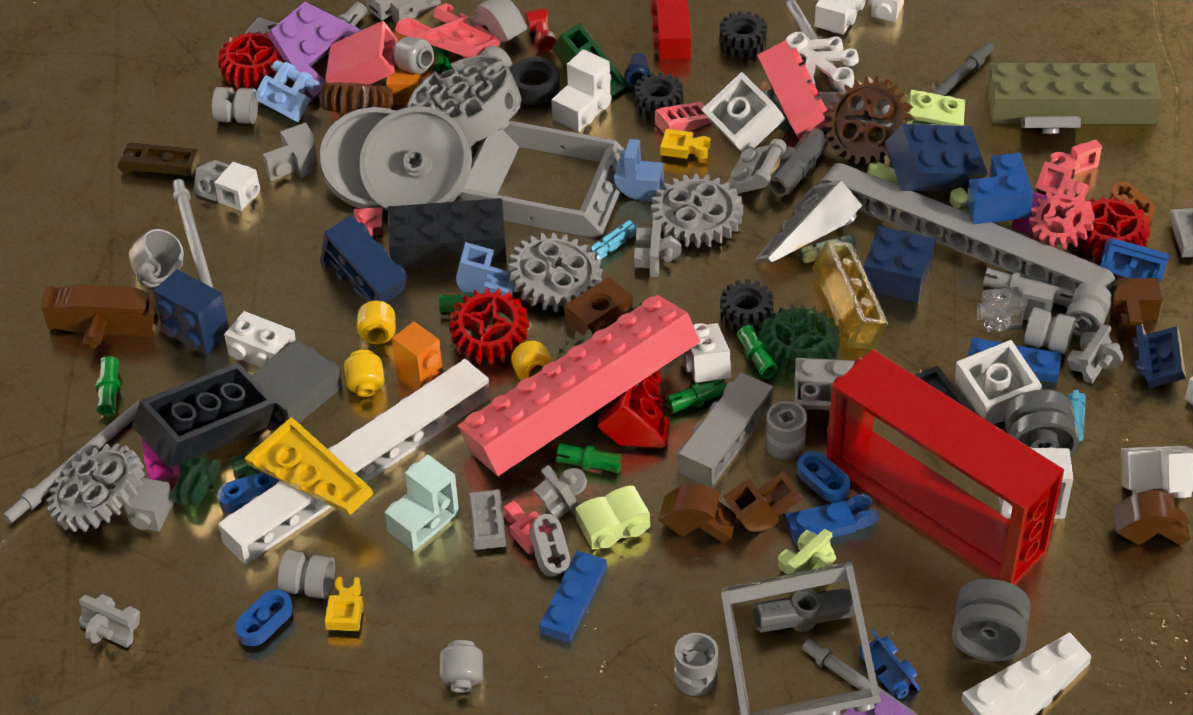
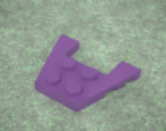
[268,2,361,103]

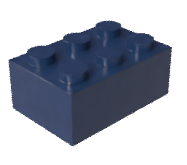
[885,124,988,192]

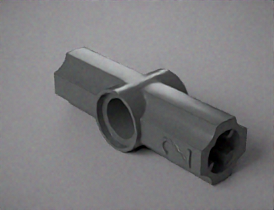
[767,128,828,198]
[752,588,856,633]

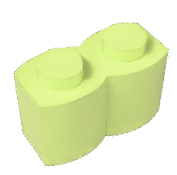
[575,486,650,549]

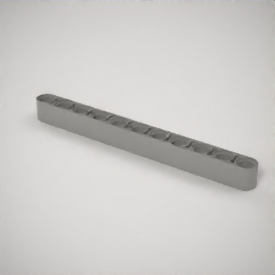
[819,163,1115,292]

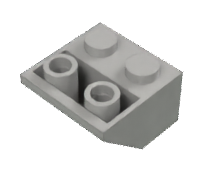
[794,358,855,410]

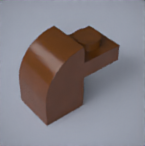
[1110,278,1162,342]
[723,471,803,532]
[658,484,736,543]
[1112,490,1190,545]

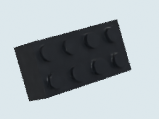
[388,198,507,270]
[132,362,276,468]

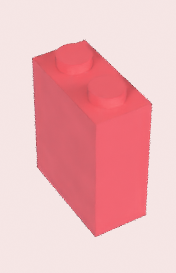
[325,21,398,84]

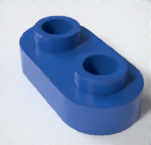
[797,451,851,503]
[218,472,280,513]
[235,590,293,646]

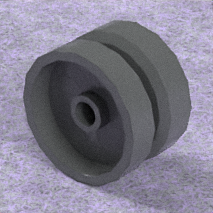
[1004,390,1079,457]
[951,579,1031,662]

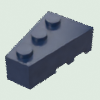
[320,215,407,303]

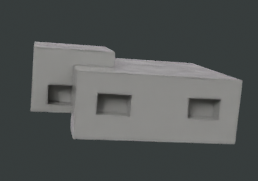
[365,0,441,22]

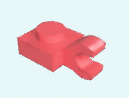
[1049,140,1102,175]
[1035,161,1090,197]
[354,208,383,239]
[503,501,552,554]

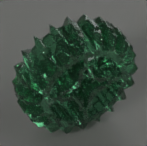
[759,304,841,374]

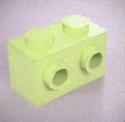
[907,90,965,126]

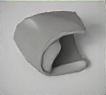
[128,229,184,288]

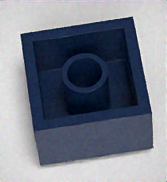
[861,226,935,303]
[153,269,229,355]

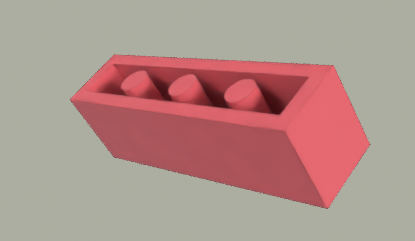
[757,40,828,140]

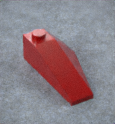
[597,369,670,448]

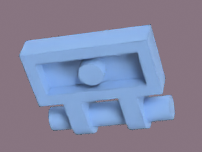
[256,60,320,122]

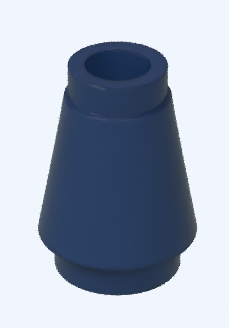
[624,53,650,88]

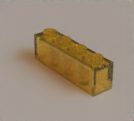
[813,241,888,350]

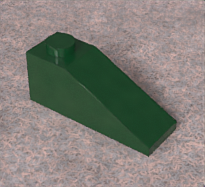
[551,23,629,97]

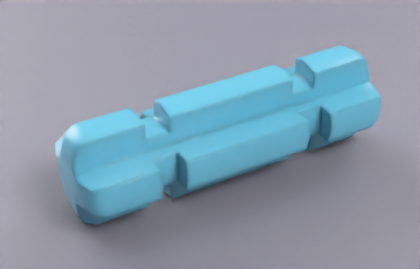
[589,220,637,260]
[1067,390,1086,441]

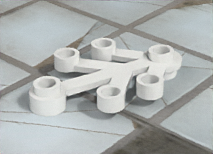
[786,32,859,92]

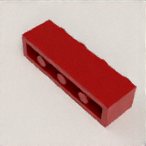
[651,0,691,60]

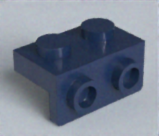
[1133,324,1186,388]

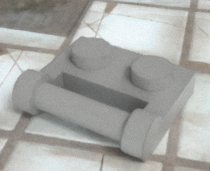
[727,139,787,194]

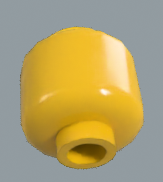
[357,301,396,345]
[511,340,553,381]
[343,350,385,397]

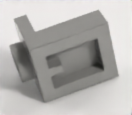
[194,160,229,201]
[1018,285,1054,320]

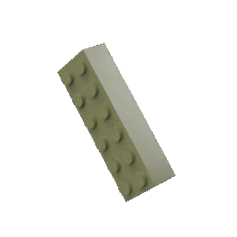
[987,62,1162,124]

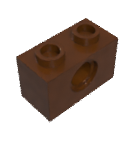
[564,277,633,335]

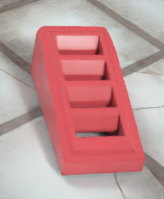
[655,101,712,134]

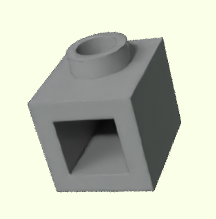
[123,478,174,531]

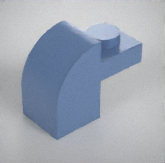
[614,139,664,202]
[456,242,515,296]

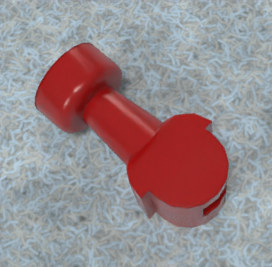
[525,8,556,52]

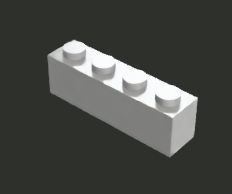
[676,372,773,487]

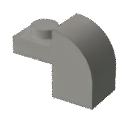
[469,0,528,42]
[263,123,317,181]

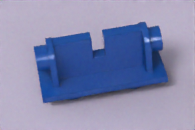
[859,629,921,699]

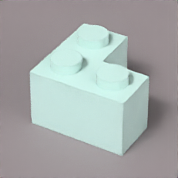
[384,455,459,552]

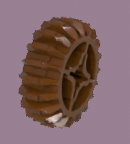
[319,82,393,113]

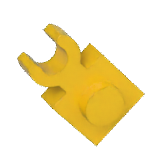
[660,129,711,159]
[325,577,363,631]

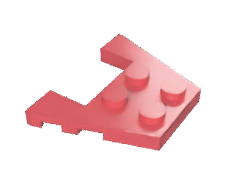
[395,3,501,58]

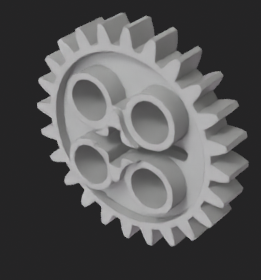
[651,174,743,248]
[507,233,603,312]
[47,443,145,532]

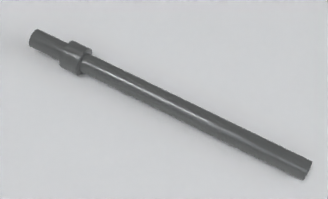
[932,42,995,96]

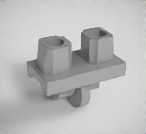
[634,219,681,277]
[1067,325,1123,383]
[533,465,587,519]
[78,594,140,648]

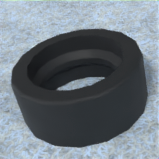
[510,57,560,106]

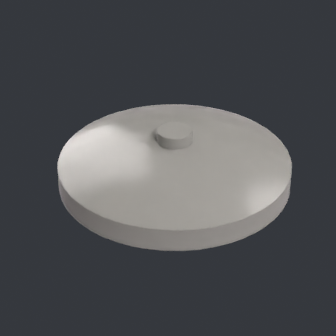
[360,106,472,211]
[320,107,395,210]

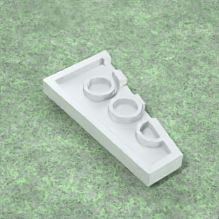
[961,632,1091,715]

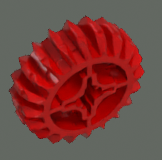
[217,30,285,89]
[1076,196,1150,261]
[448,286,529,366]

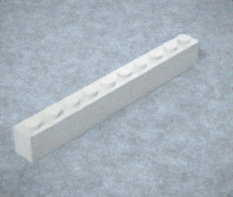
[218,359,490,565]

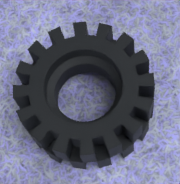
[719,11,767,58]
[635,72,683,121]
[720,279,774,332]

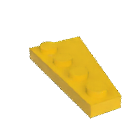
[244,417,374,515]

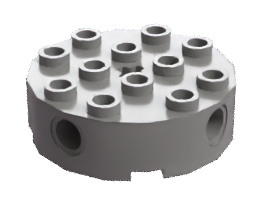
[408,55,521,147]

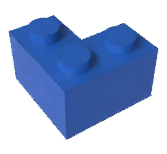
[967,153,1033,224]

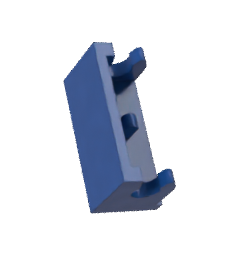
[1099,238,1170,283]

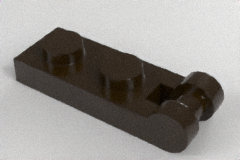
[118,143,200,176]

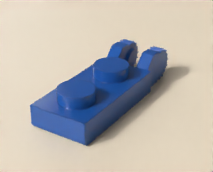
[785,494,880,546]

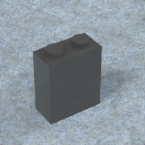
[251,339,342,425]

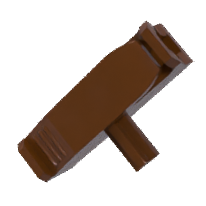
[41,284,160,349]

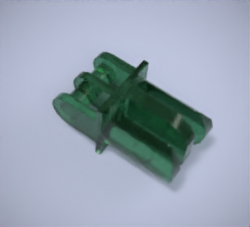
[169,456,221,508]

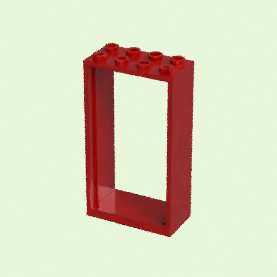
[825,349,1064,585]

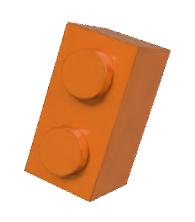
[392,322,443,392]

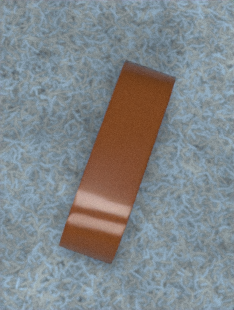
[1109,182,1156,225]

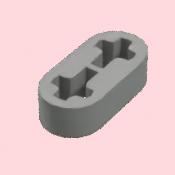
[529,514,570,577]

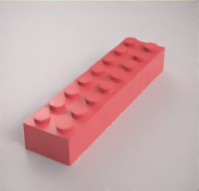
[457,294,700,476]

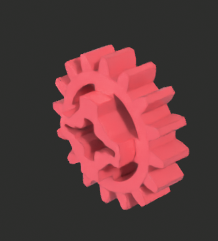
[1029,188,1095,250]

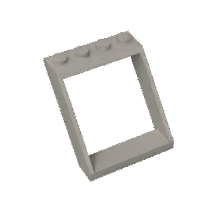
[459,121,624,238]
[721,561,881,715]

